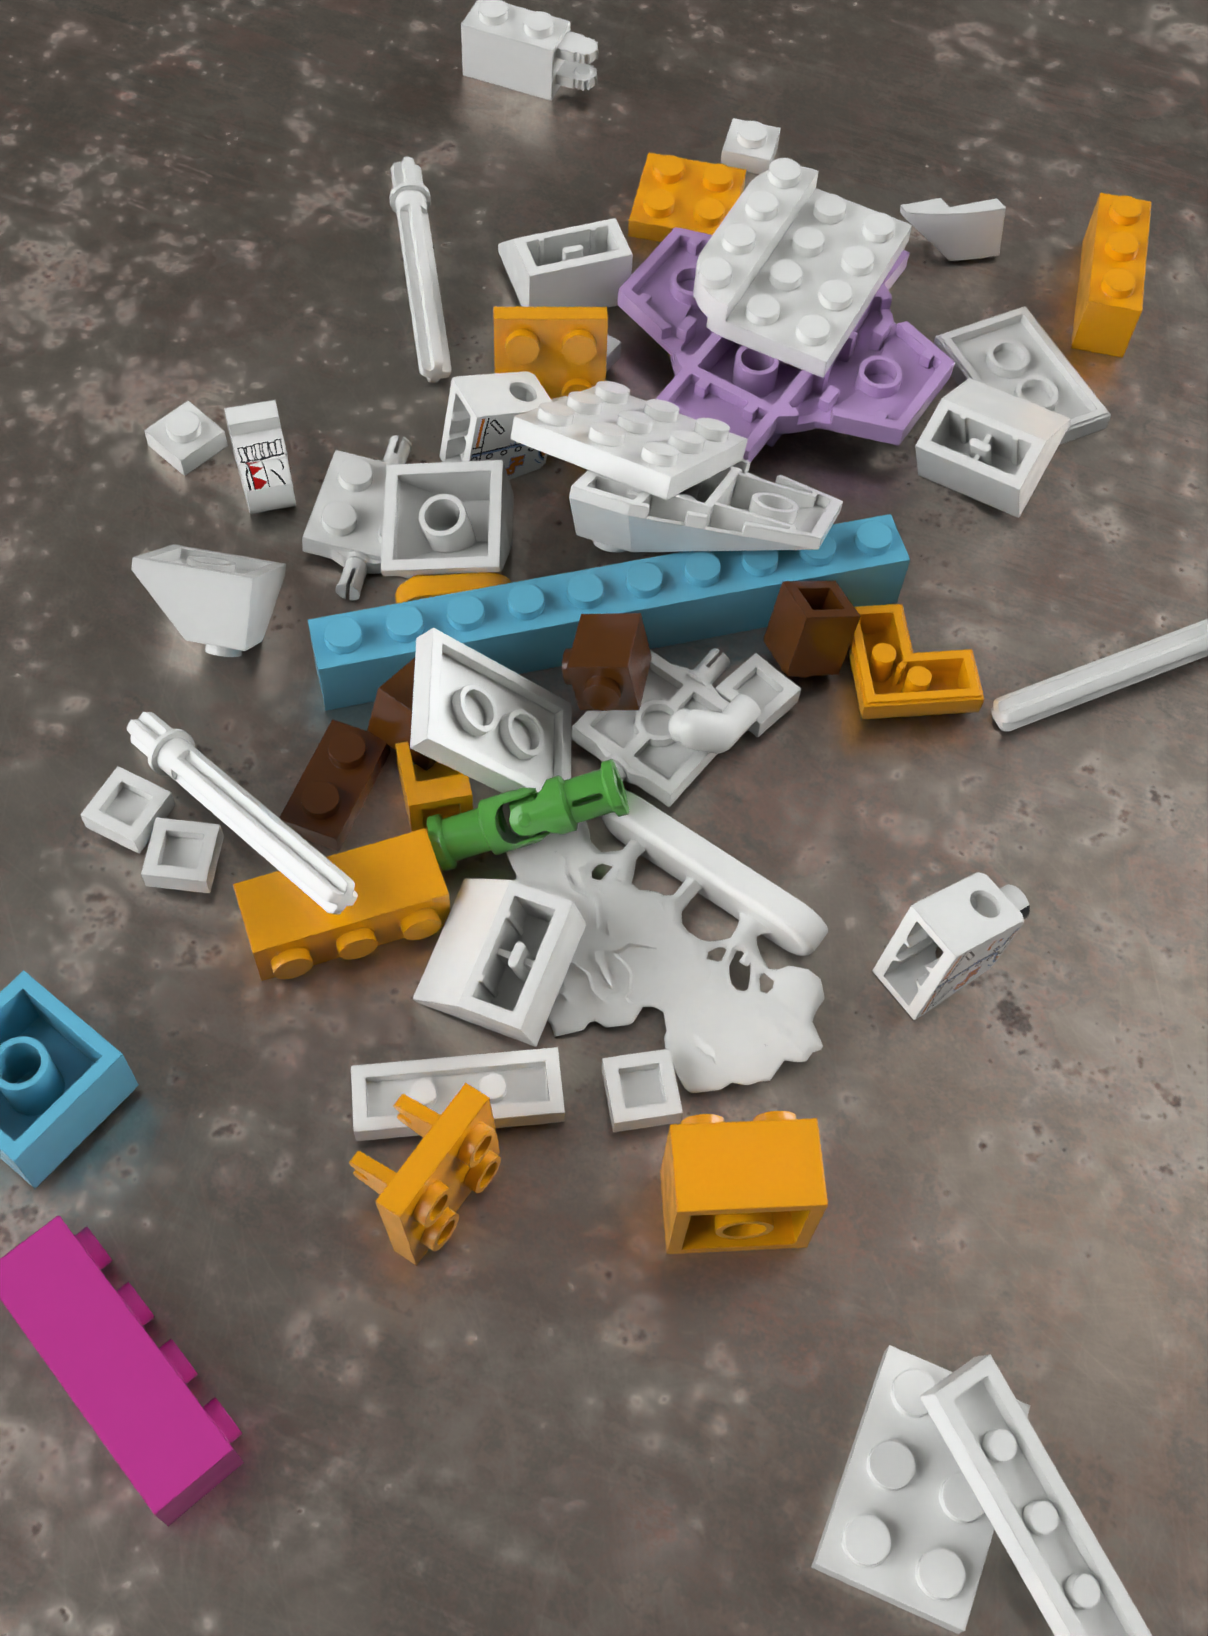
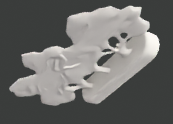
[506,790,828,1093]

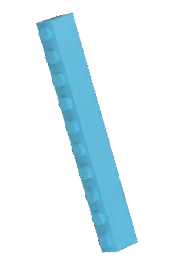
[308,514,910,711]

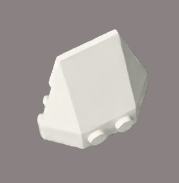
[569,459,843,553]

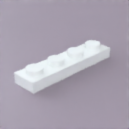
[920,1354,1152,1636]

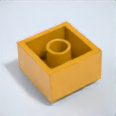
[660,1111,828,1254]

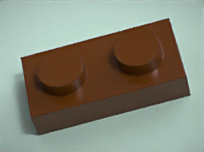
[279,719,391,852]

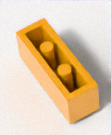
[1071,192,1152,358]
[233,828,450,981]

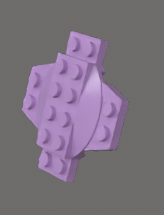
[617,227,955,462]

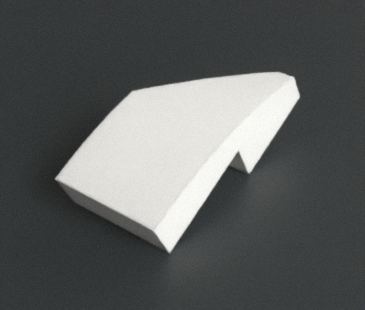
[900,198,1006,261]

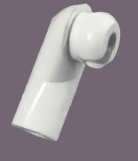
[668,694,761,753]

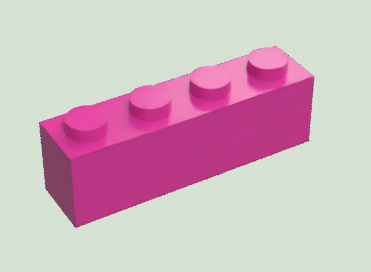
[0,1215,244,1526]

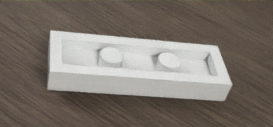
[351,1047,565,1141]

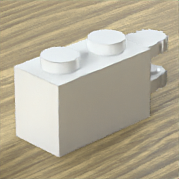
[461,0,598,101]

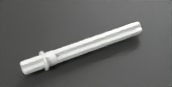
[389,157,452,383]
[991,619,1208,732]
[127,712,358,915]

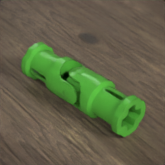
[427,759,629,871]

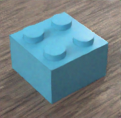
[0,970,139,1189]

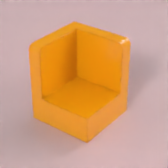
[395,741,473,833]

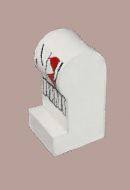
[224,400,296,515]

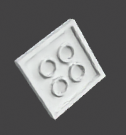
[510,381,748,500]

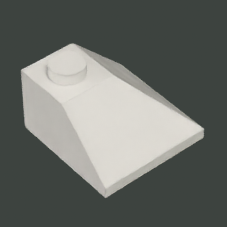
[381,460,514,576]
[131,544,286,657]

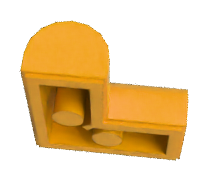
[848,604,985,720]

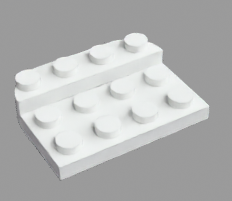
[693,158,912,378]

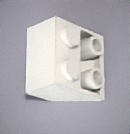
[498,218,633,308]
[915,378,1071,518]
[413,878,586,1047]

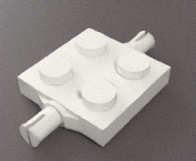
[302,435,415,601]
[571,648,731,807]

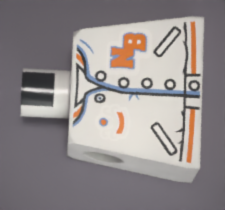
[439,371,567,480]
[872,872,1030,1020]

